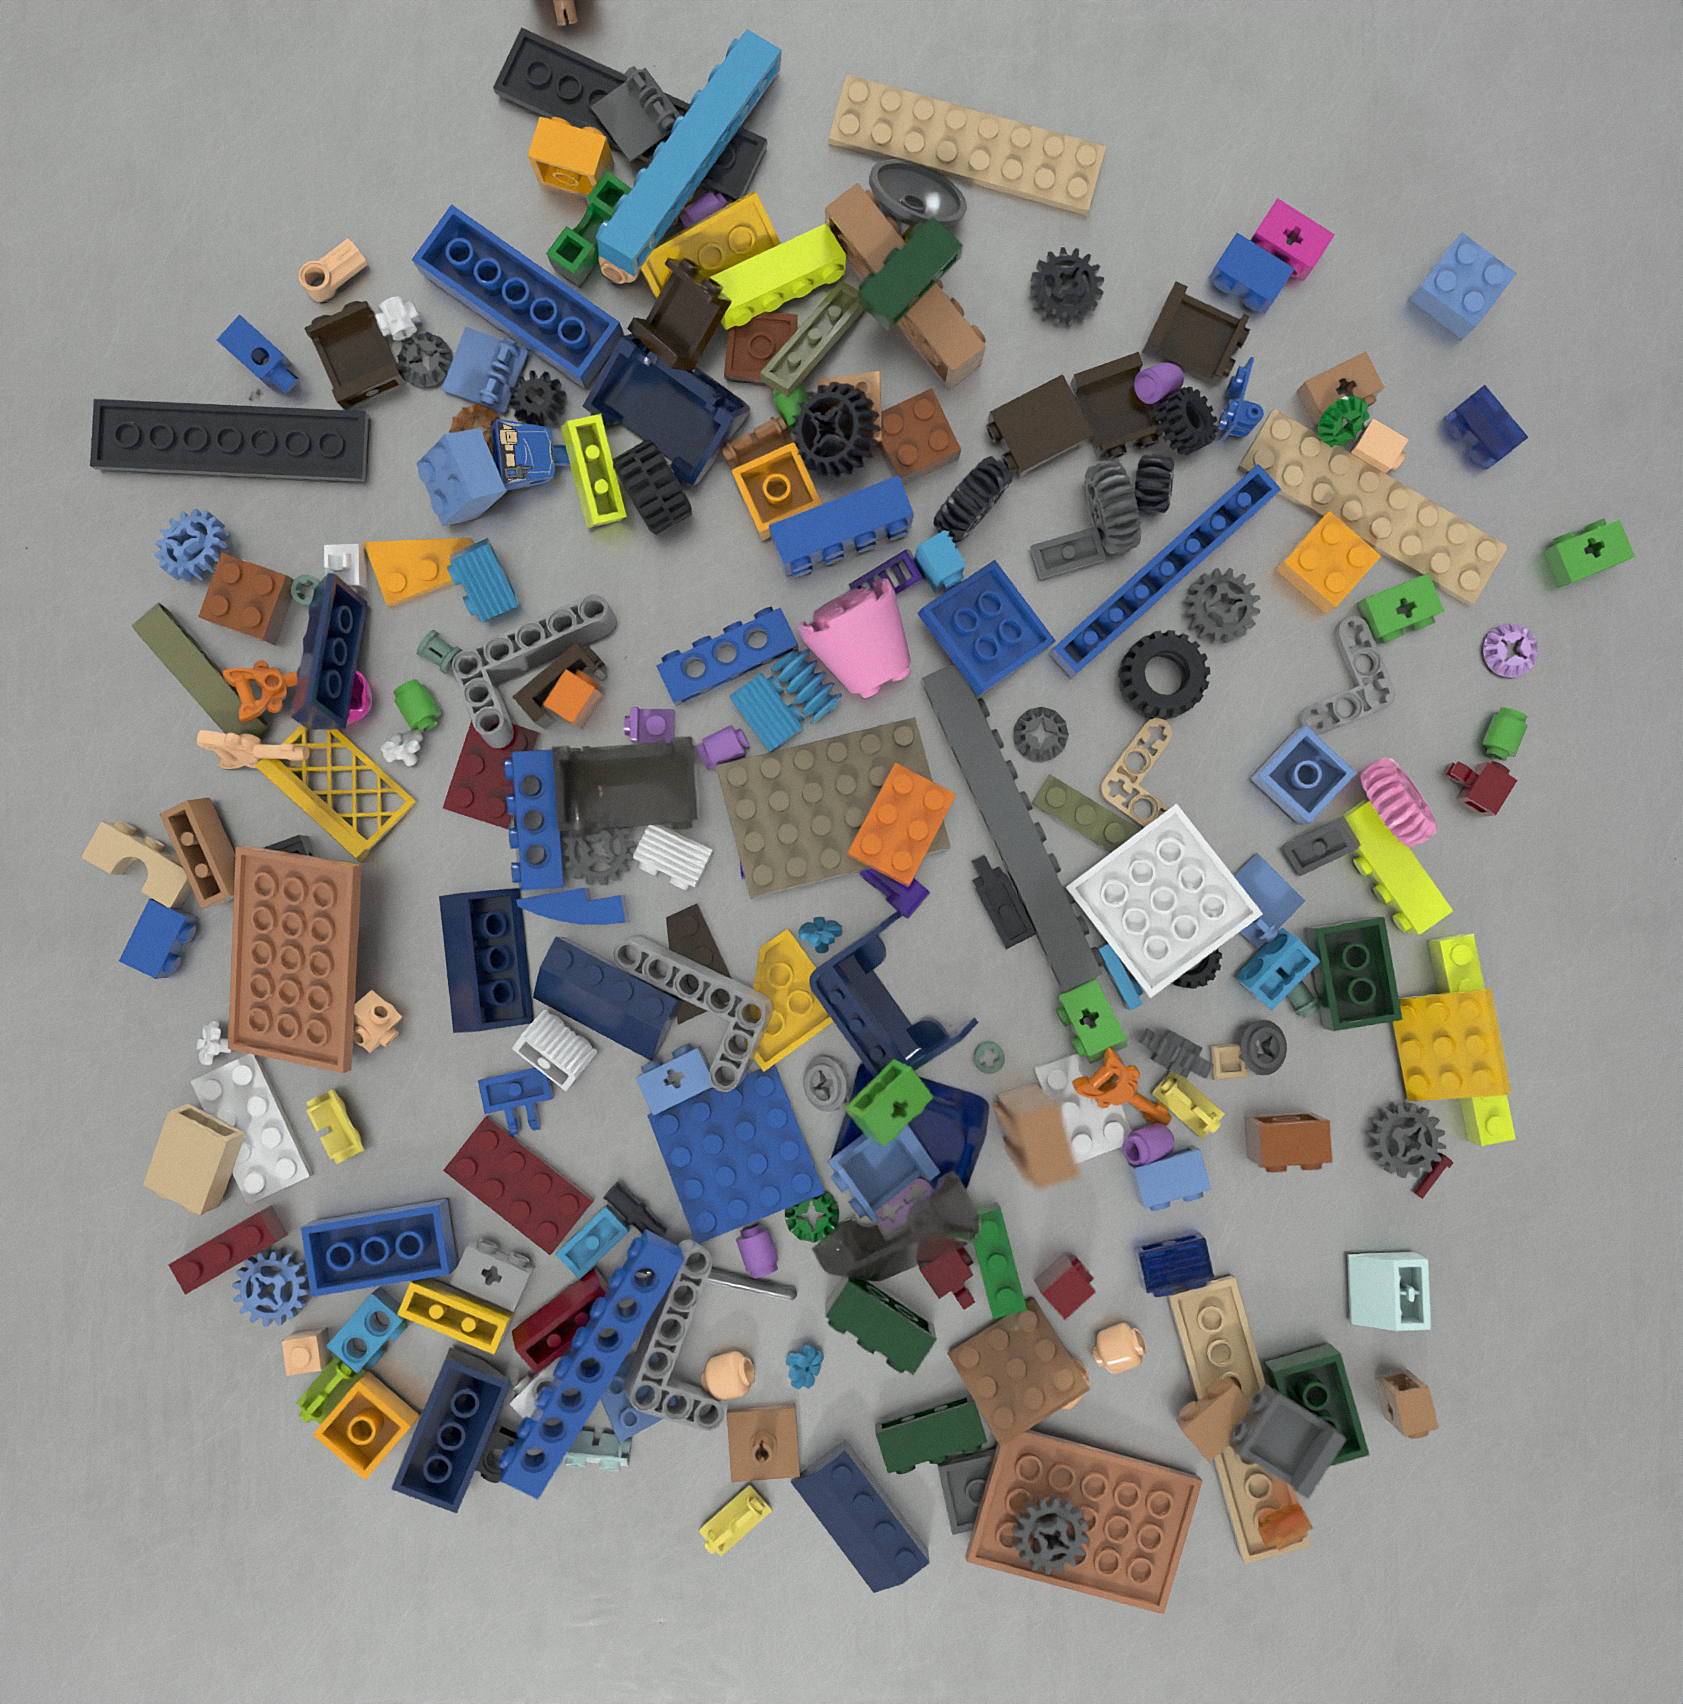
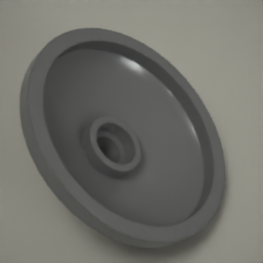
[869,159,967,228]

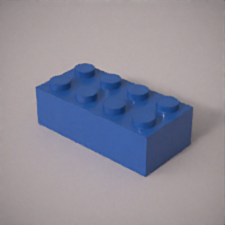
[768,475,914,578]
[301,1199,458,1297]

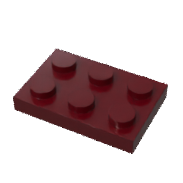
[443,720,541,830]

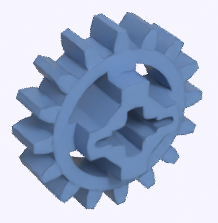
[155,509,229,582]
[232,1249,310,1327]

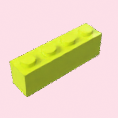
[709,223,846,330]
[1340,799,1453,935]

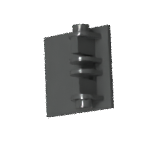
[590,66,681,162]

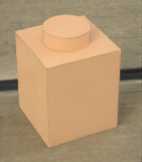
[1349,419,1409,473]
[282,1327,332,1376]

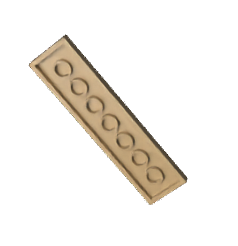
[828,74,1107,215]
[1237,408,1509,607]
[1167,1275,1311,1564]

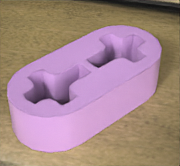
[875,1176,933,1228]

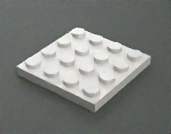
[1066,804,1263,998]

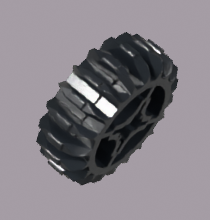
[790,382,882,478]
[933,456,1013,543]

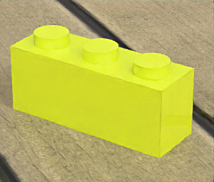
[561,414,627,528]

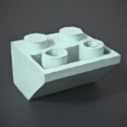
[1347,1252,1431,1331]

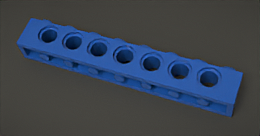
[1049,464,1281,678]
[498,1229,685,1499]

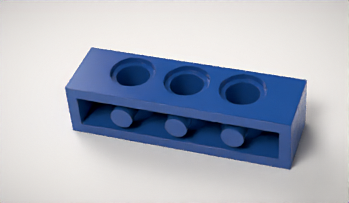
[656,606,799,706]
[504,749,564,891]

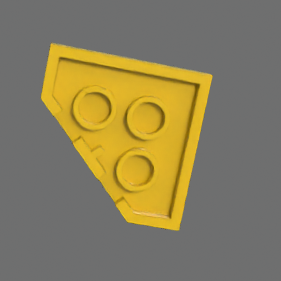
[744,928,834,1072]

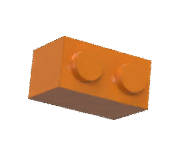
[543,670,604,730]

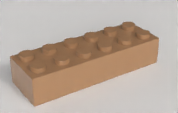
[825,183,986,390]
[992,1082,1080,1190]

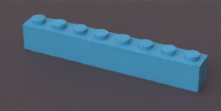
[596,29,782,277]

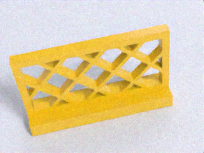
[255,725,417,863]

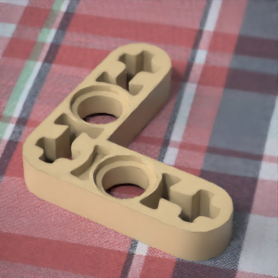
[1099,718,1172,829]

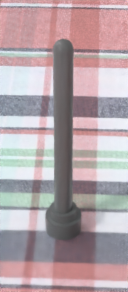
[636,1263,797,1301]

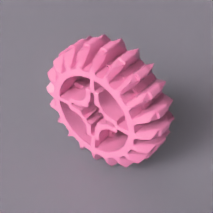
[1361,757,1437,847]

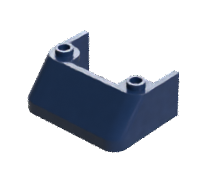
[809,910,979,1079]

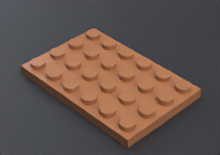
[228,845,362,1073]
[965,1429,1203,1614]

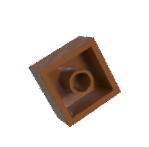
[878,388,961,485]
[198,552,294,645]
[1244,1113,1333,1173]

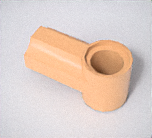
[299,238,368,303]

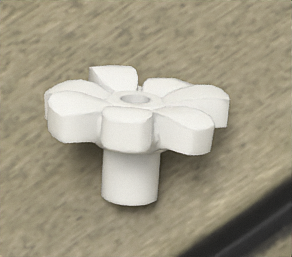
[381,730,423,766]
[196,1021,231,1065]

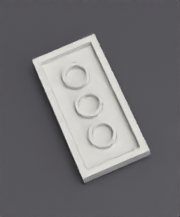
[190,1054,313,1206]

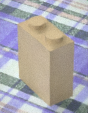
[143,1104,246,1215]

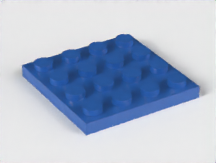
[647,1064,825,1244]

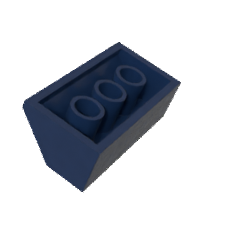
[291,573,368,730]
[439,888,534,1033]
[533,936,684,1061]
[391,1347,512,1514]
[791,1439,930,1593]

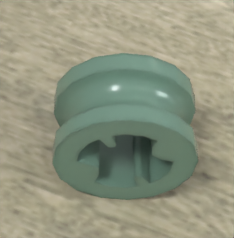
[291,575,321,608]
[973,1041,1005,1074]

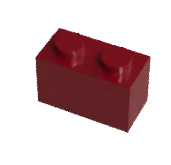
[1034,1253,1096,1320]

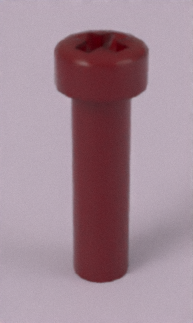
[1414,1153,1453,1199]

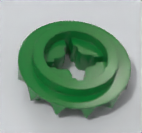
[1317,395,1370,448]
[785,1190,839,1243]

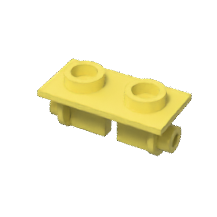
[1151,1071,1225,1139]
[306,1089,364,1164]
[698,1484,772,1557]

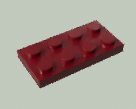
[443,1115,595,1256]

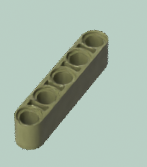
[132,603,269,737]

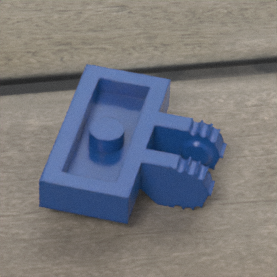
[478,1067,554,1135]

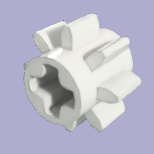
[375,296,420,340]

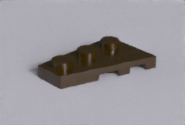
[666,903,733,1025]

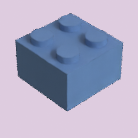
[1409,232,1517,339]
[416,428,506,526]
[1250,726,1357,825]

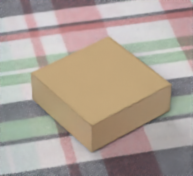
[1209,1043,1249,1080]

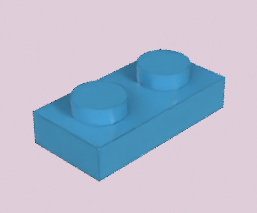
[1096,942,1143,1010]
[555,1205,631,1279]

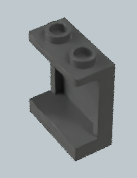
[1228,1384,1346,1499]

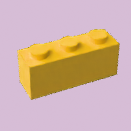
[397,1278,514,1354]

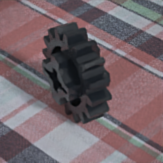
[1029,247,1104,325]

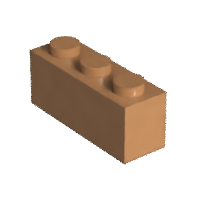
[159,797,235,909]

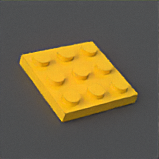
[1393,988,1511,1102]

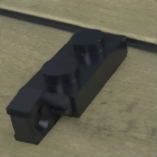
[971,855,1036,950]

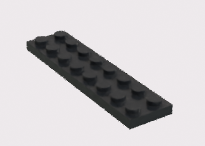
[493,27,767,202]
[90,399,369,482]

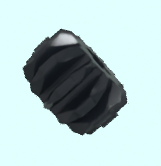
[508,370,567,427]
[1134,454,1174,514]

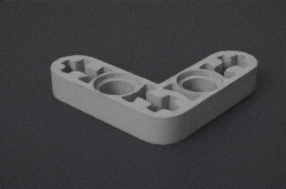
[1297,616,1395,735]

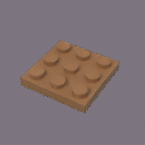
[947,1298,1091,1446]

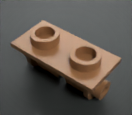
[721,416,794,470]

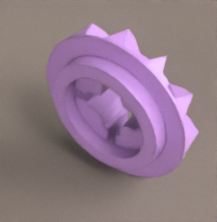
[1483,623,1540,678]

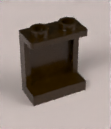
[627,257,732,372]
[1142,281,1250,386]
[304,301,407,410]
[1070,352,1164,460]
[986,374,1094,479]
[512,642,607,730]

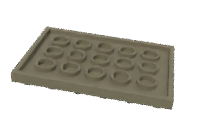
[716,717,951,899]

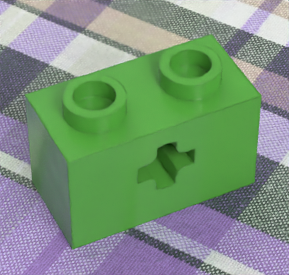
[1544,518,1635,588]
[1356,573,1444,643]
[1056,978,1127,1064]
[845,1059,933,1147]

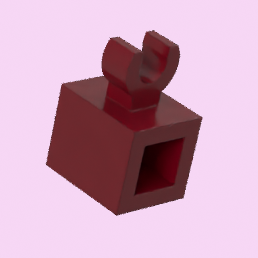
[1445,761,1518,817]
[918,1241,975,1310]

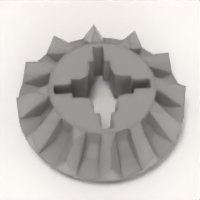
[803,1057,852,1112]

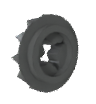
[397,331,453,387]
[1014,707,1069,761]
[1237,1020,1287,1075]

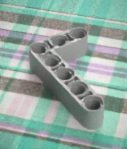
[452,594,616,748]
[611,936,774,1092]
[623,1239,725,1431]

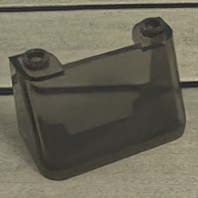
[552,736,699,838]
[812,1170,982,1282]

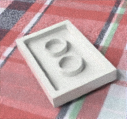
[1034,1052,1132,1164]

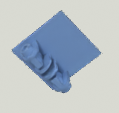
[441,327,529,414]
[1234,853,1305,949]
[600,1353,677,1443]

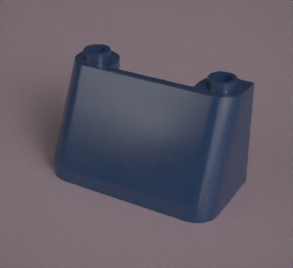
[582,334,751,486]

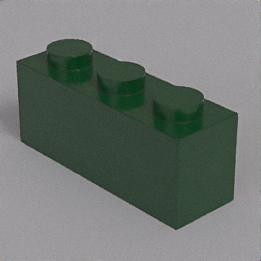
[858,216,963,332]
[875,1394,987,1474]

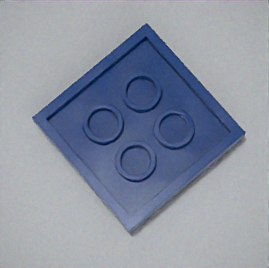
[917,560,1056,696]

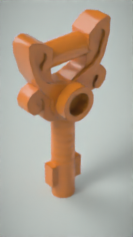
[222,660,298,723]
[1072,1048,1172,1126]

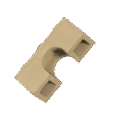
[81,819,193,909]

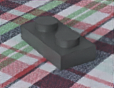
[1030,526,1107,580]
[1282,816,1361,876]

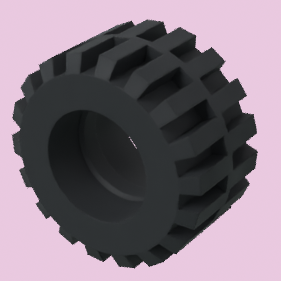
[613,438,692,535]
[1118,630,1210,720]

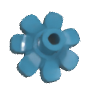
[798,917,842,953]
[786,1345,824,1389]

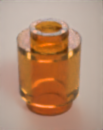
[1257,1503,1313,1552]

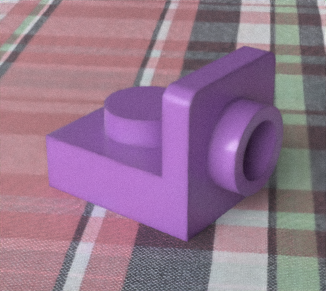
[624,707,675,744]

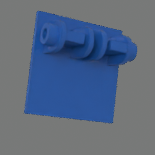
[1217,357,1264,442]

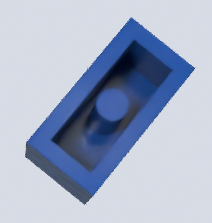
[1209,233,1295,313]
[119,899,198,979]

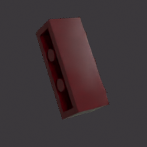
[168,1206,288,1295]
[512,1268,619,1374]

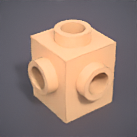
[353,990,402,1053]

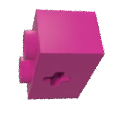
[1250,198,1335,280]

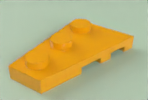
[363,537,474,607]

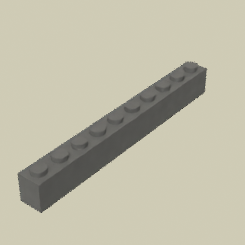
[921,664,1104,992]

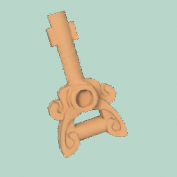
[197,730,310,769]

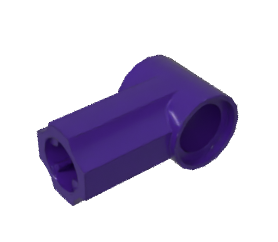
[859,868,930,919]

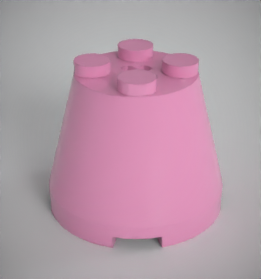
[796,578,911,698]

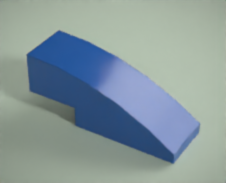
[516,888,629,925]

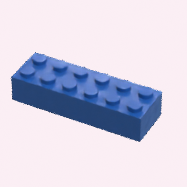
[412,204,624,389]

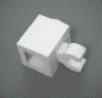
[323,544,368,592]

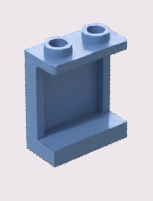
[828,1125,940,1223]

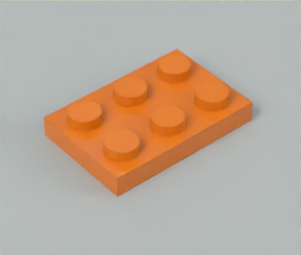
[847,763,957,887]

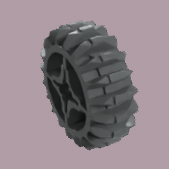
[1084,460,1142,554]

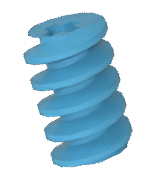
[771,649,843,725]

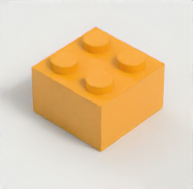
[528,116,615,197]
[731,442,822,541]
[1275,511,1381,614]
[312,1371,420,1480]

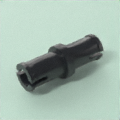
[603,1182,668,1237]

